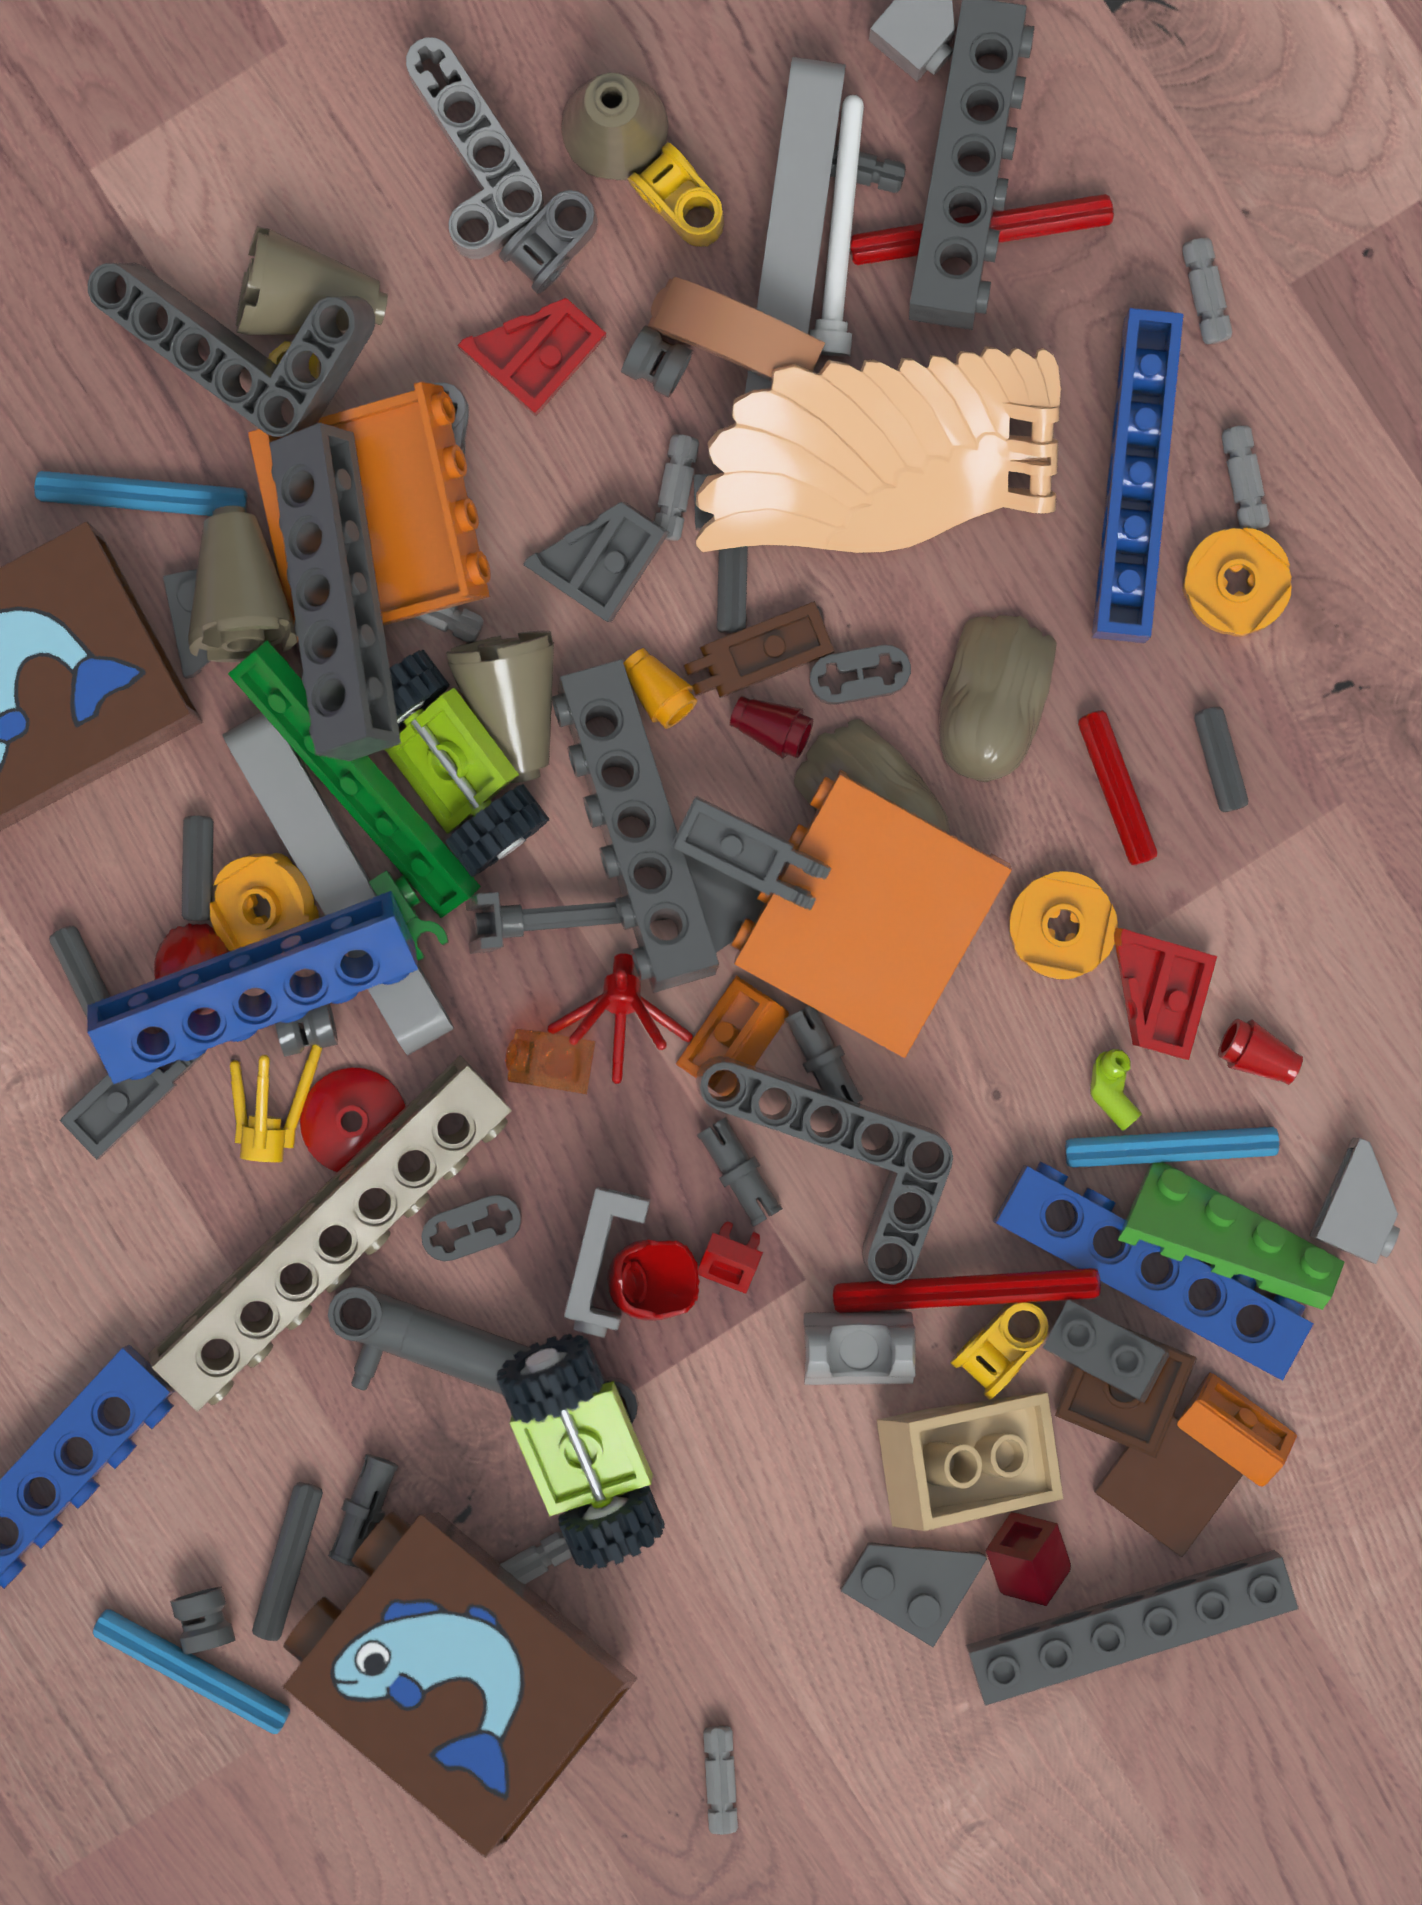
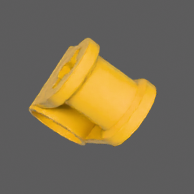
[627,142,724,247]
[950,1302,1049,1400]

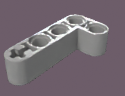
[406,37,544,259]

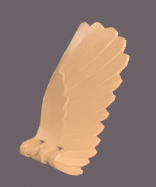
[695,346,1061,553]

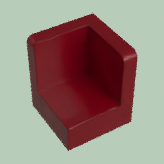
[985,1512,1071,1606]

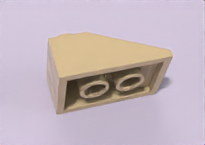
[877,1392,1063,1531]

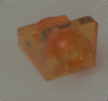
[505,1029,596,1095]

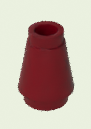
[730,696,814,758]

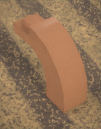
[648,276,825,382]

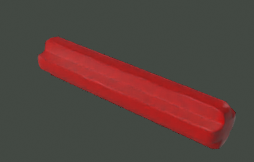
[1078,710,1158,865]

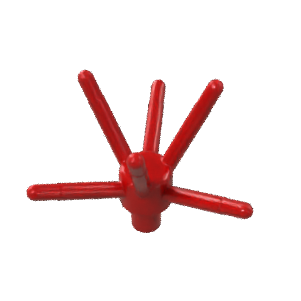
[547,953,693,1084]

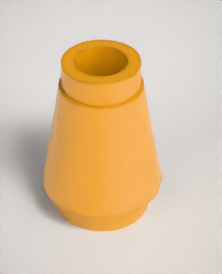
[623,648,697,729]

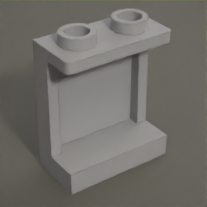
[564,1186,651,1337]

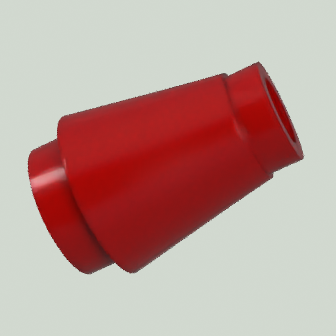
[1218,1019,1303,1085]

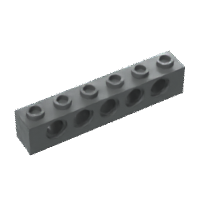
[909,0,1035,330]
[269,423,401,761]
[552,659,719,993]
[966,1550,1299,1706]

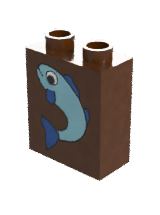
[0,521,203,831]
[282,1511,638,1858]

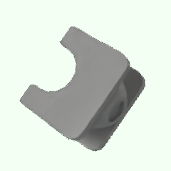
[804,1312,916,1385]

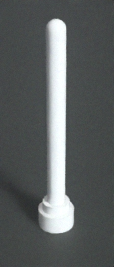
[809,95,864,356]

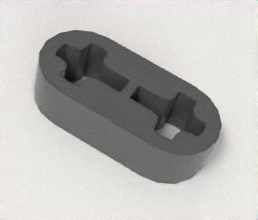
[810,645,911,705]
[421,1195,522,1261]

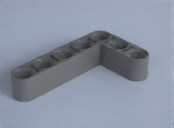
[88,263,375,437]
[696,1056,953,1284]

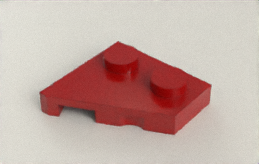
[458,298,607,416]

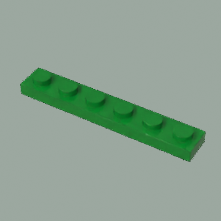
[228,640,481,918]

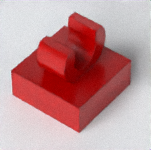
[698,1221,763,1294]

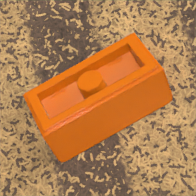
[676,976,789,1096]
[1177,1372,1297,1487]

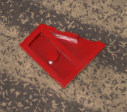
[1114,928,1217,1060]

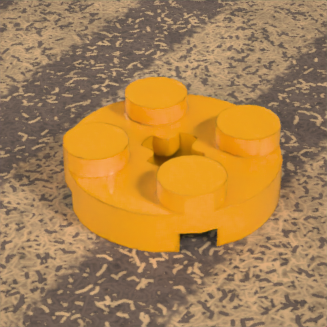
[1182,528,1292,637]
[210,853,319,951]
[1008,871,1118,980]

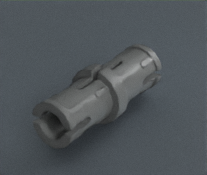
[784,1006,863,1115]
[697,1117,783,1227]
[328,1454,398,1568]

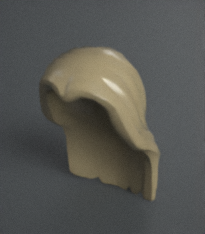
[939,615,1057,782]
[794,719,949,833]

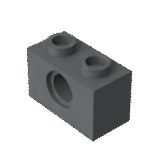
[1043,1299,1170,1403]

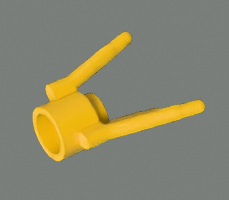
[230,1045,323,1162]

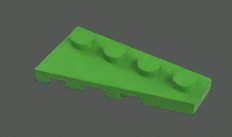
[1117,1162,1345,1310]

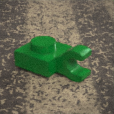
[368,870,449,961]

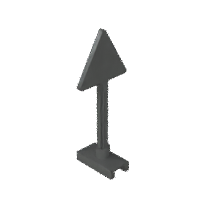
[465,854,765,954]

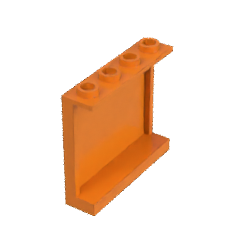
[248,382,491,643]
[730,769,1012,1058]

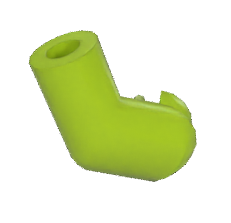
[1090,1049,1142,1131]

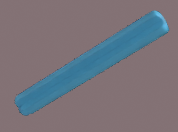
[34,471,248,516]
[1065,1127,1279,1168]
[92,1609,290,1734]

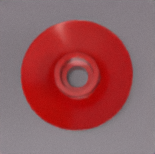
[300,1068,406,1173]

